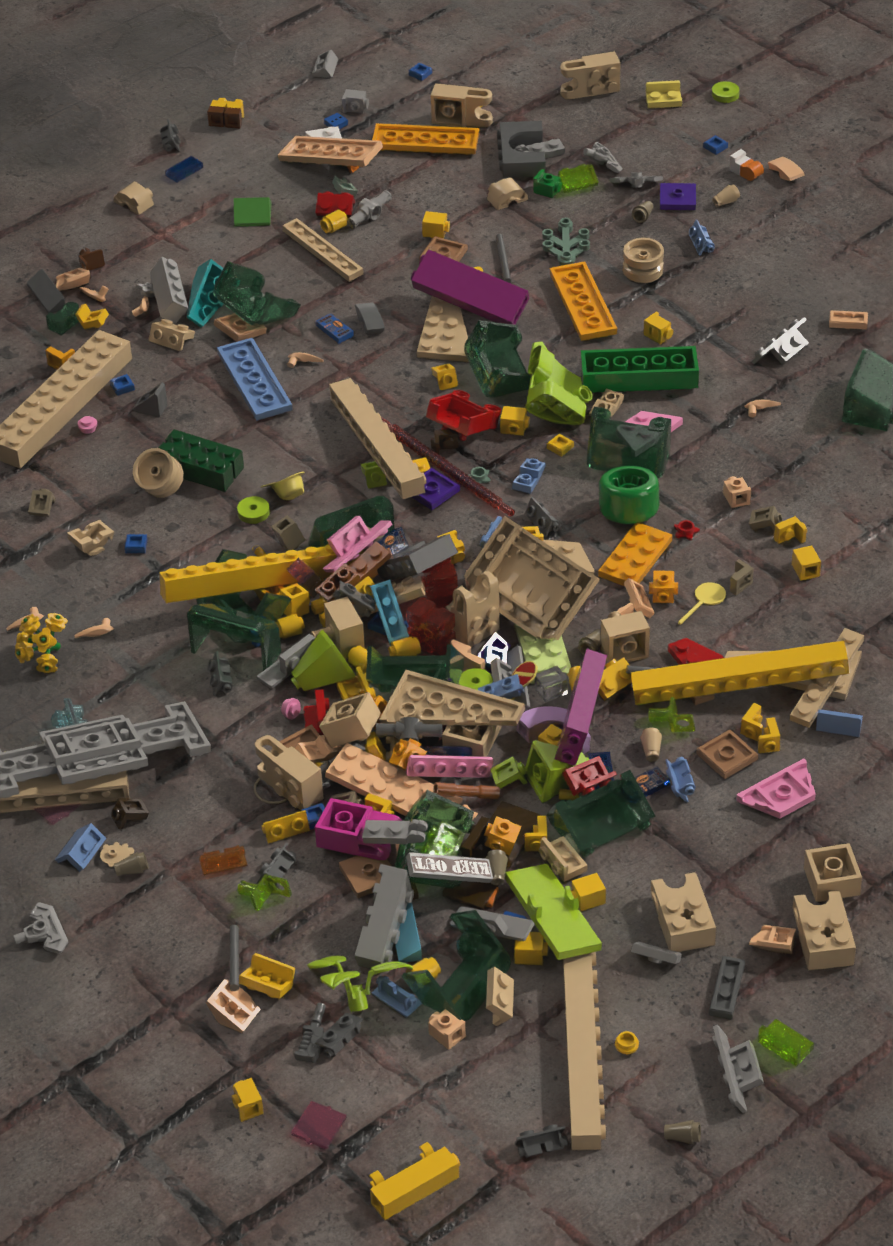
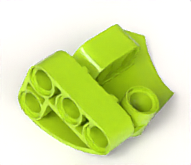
[525,342,592,425]

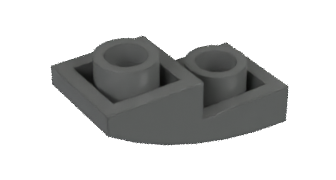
[355,302,385,334]

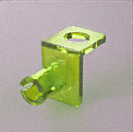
[648,697,695,732]
[237,874,292,911]

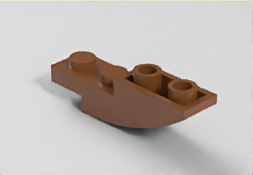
[315,541,392,602]

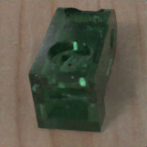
[46,302,79,336]

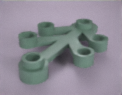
[542,218,590,266]

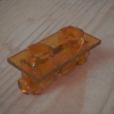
[199,845,248,875]

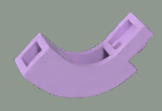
[516,706,591,754]

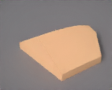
[55,267,90,291]
[749,925,796,954]
[206,979,260,1033]

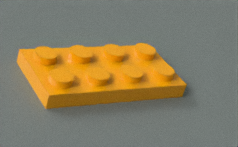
[598,523,672,586]

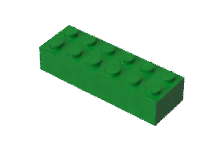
[581,346,699,393]

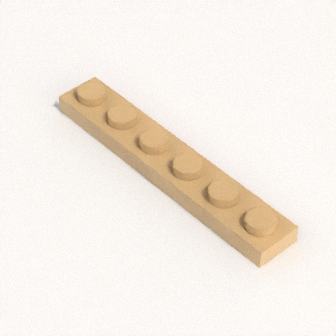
[282,218,363,282]
[790,628,864,728]

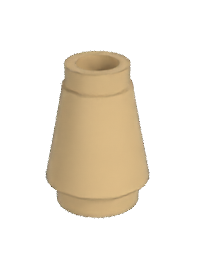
[712,184,740,207]
[640,727,662,761]

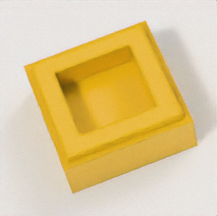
[547,434,574,457]

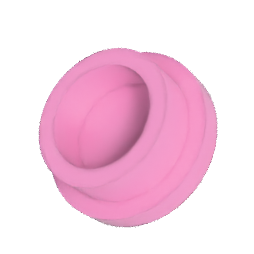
[78,416,97,434]
[281,698,301,720]

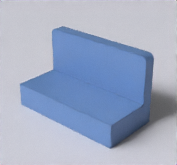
[816,710,863,737]
[55,823,106,871]

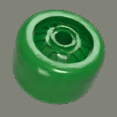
[599,466,659,524]

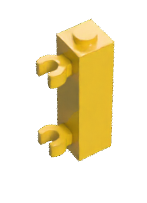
[369,1142,460,1220]

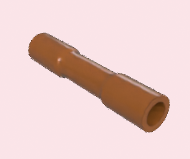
[433,782,500,799]

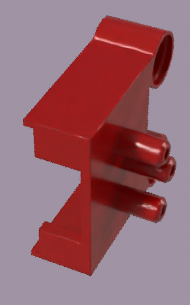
[426,390,501,441]

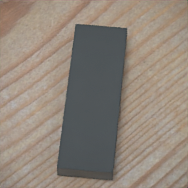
[709,956,745,1019]

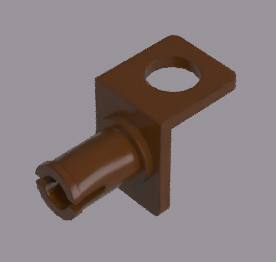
[78,248,105,279]

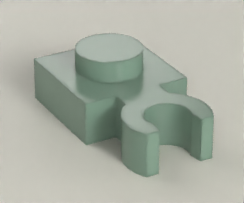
[332,176,358,197]

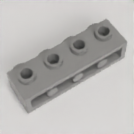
[150,257,188,324]

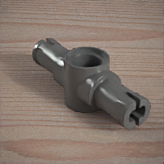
[376,717,442,742]

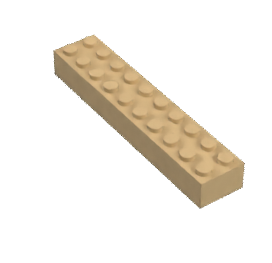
[0,330,132,469]

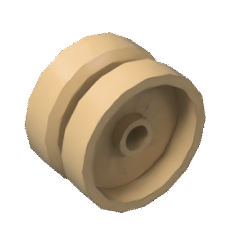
[623,238,664,283]
[133,448,184,498]

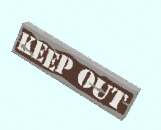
[406,853,493,883]

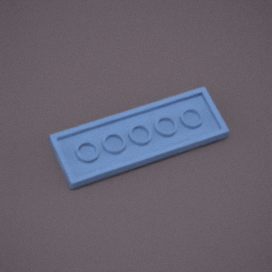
[217,338,293,421]

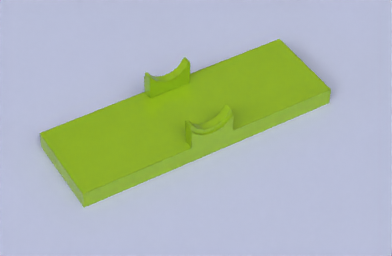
[505,864,602,960]

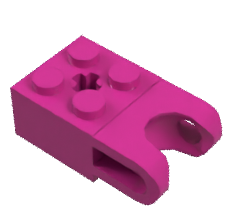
[315,798,402,860]

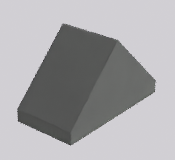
[133,382,168,417]

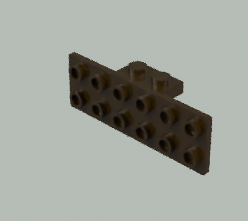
[442,801,541,910]

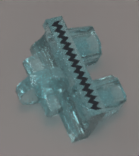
[51,698,88,728]

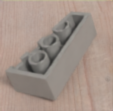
[355,864,414,968]

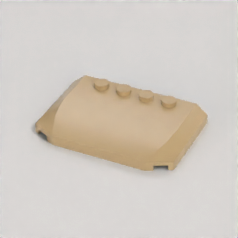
[464,516,600,640]

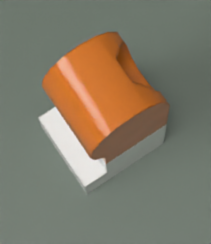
[729,149,764,181]

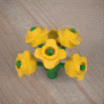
[15,613,68,673]

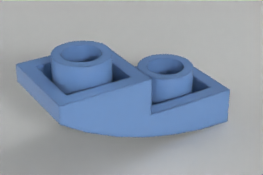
[512,458,546,494]

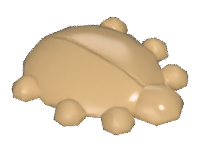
[100,842,134,867]

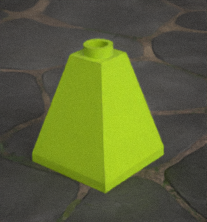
[291,630,356,691]
[525,740,590,803]

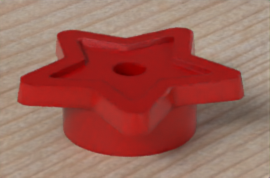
[674,520,700,540]

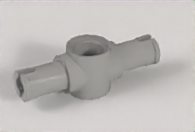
[348,190,392,228]

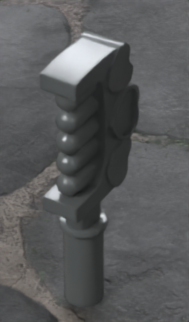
[294,1003,326,1063]

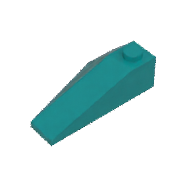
[186,259,239,327]

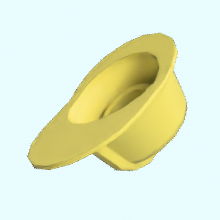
[261,472,305,500]

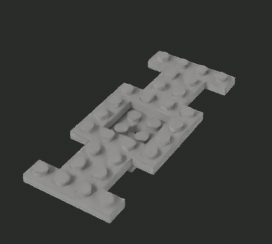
[0,701,211,798]

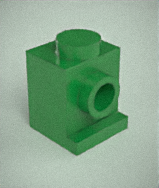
[533,169,562,198]

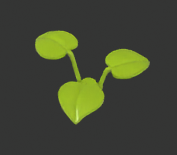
[307,956,413,1012]

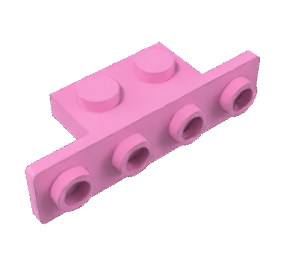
[323,516,392,573]
[406,755,494,778]

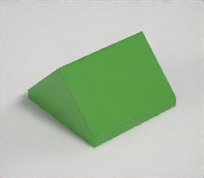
[234,197,271,226]

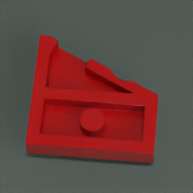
[668,638,724,665]

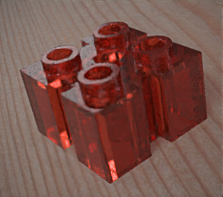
[421,557,458,610]
[406,596,456,658]

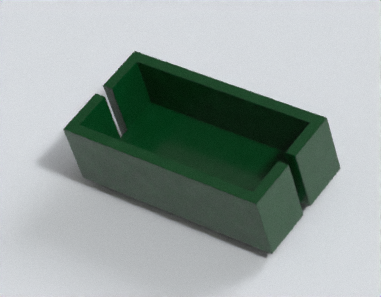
[159,429,244,492]

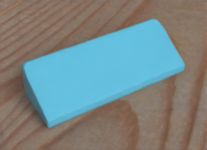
[370,580,409,646]
[395,902,422,963]

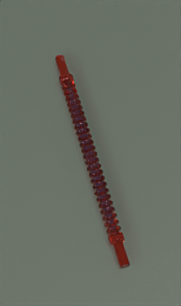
[381,417,515,517]

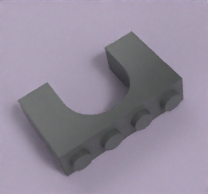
[497,121,546,178]
[377,534,458,581]

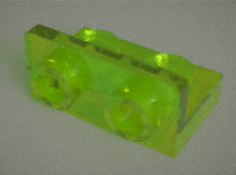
[557,164,599,193]
[420,820,465,856]
[758,1019,814,1067]

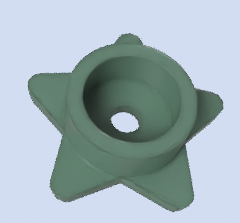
[465,467,491,486]

